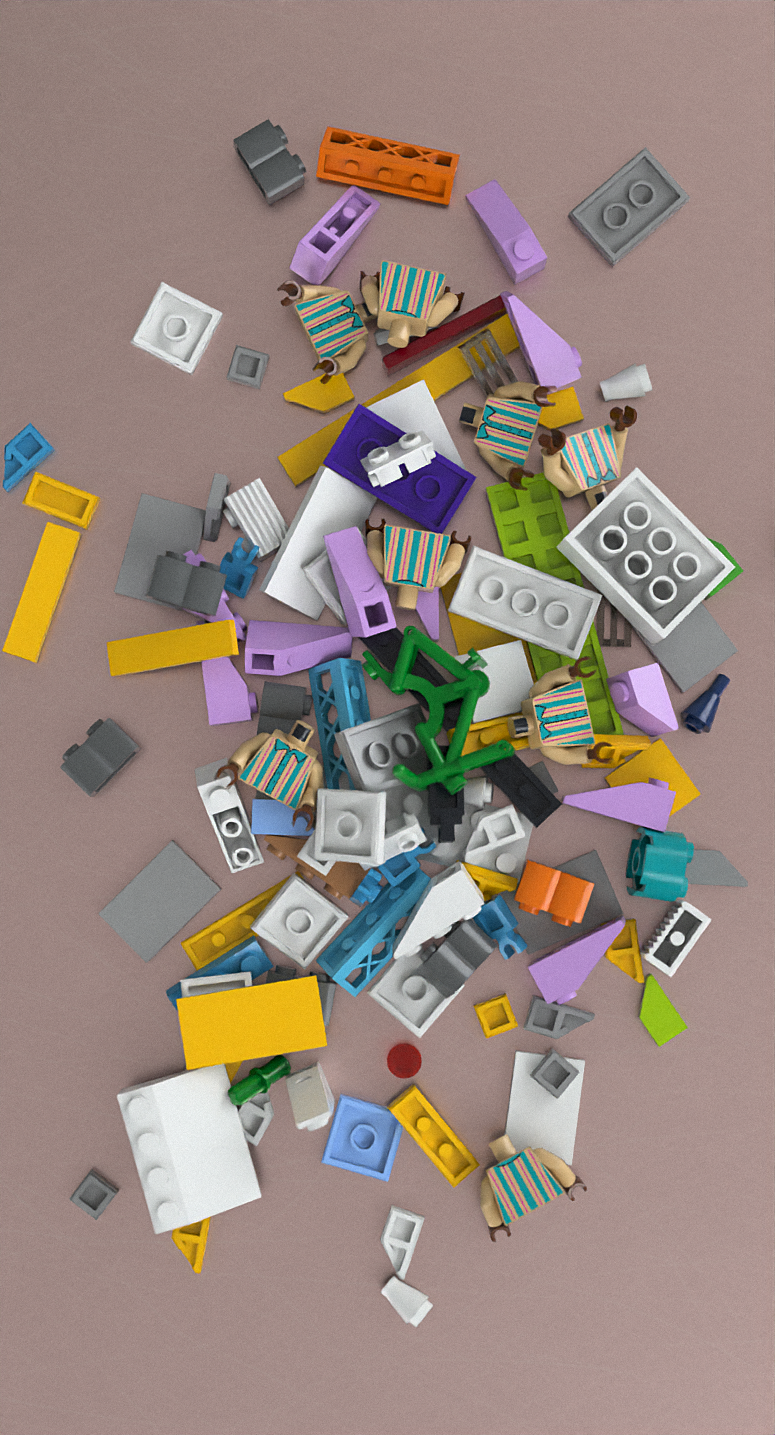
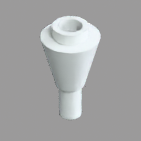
[464,775,494,810]

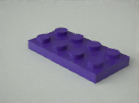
[322,404,477,534]

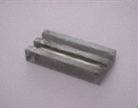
[458,329,518,398]
[596,589,632,648]

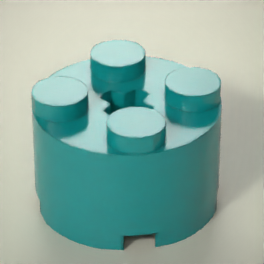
[626,826,694,902]

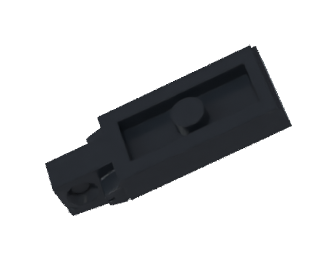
[426,745,465,843]

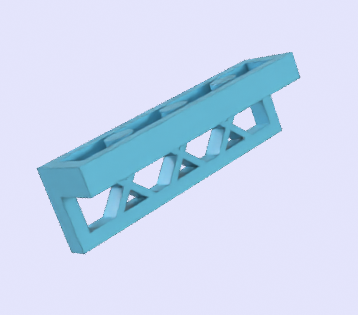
[308,658,383,792]
[316,868,431,997]

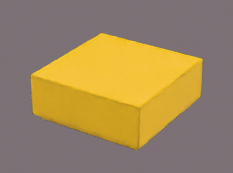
[473,993,518,1039]

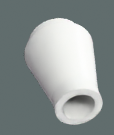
[600,363,653,402]
[381,1276,434,1327]

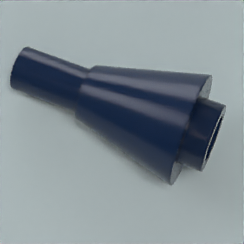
[680,674,731,734]

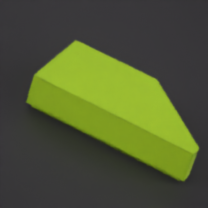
[638,973,688,1047]

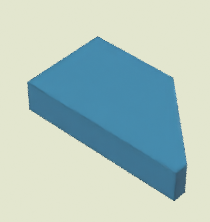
[3,423,55,492]

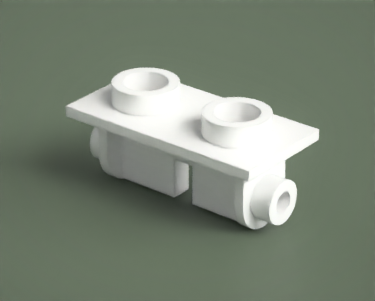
[360,430,436,487]
[360,812,427,871]

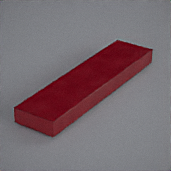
[382,295,507,376]

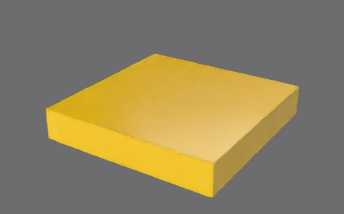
[604,738,701,827]

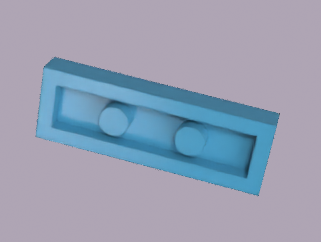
[166,935,274,1011]

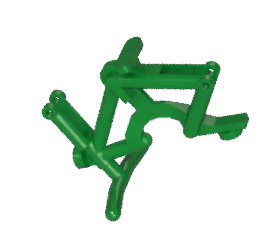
[362,625,515,795]

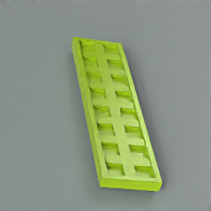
[485,472,624,735]

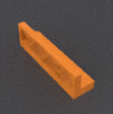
[316,126,460,205]

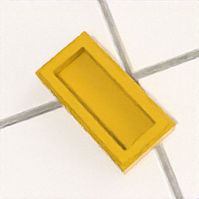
[22,471,100,530]

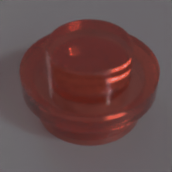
[387,1043,422,1079]

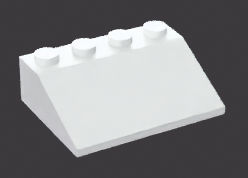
[556,467,735,646]
[117,1064,262,1234]

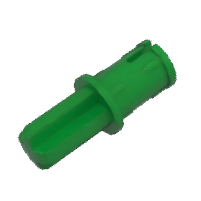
[227,1054,291,1105]

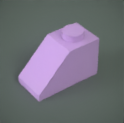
[606,663,679,737]

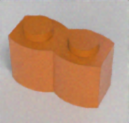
[514,859,594,927]

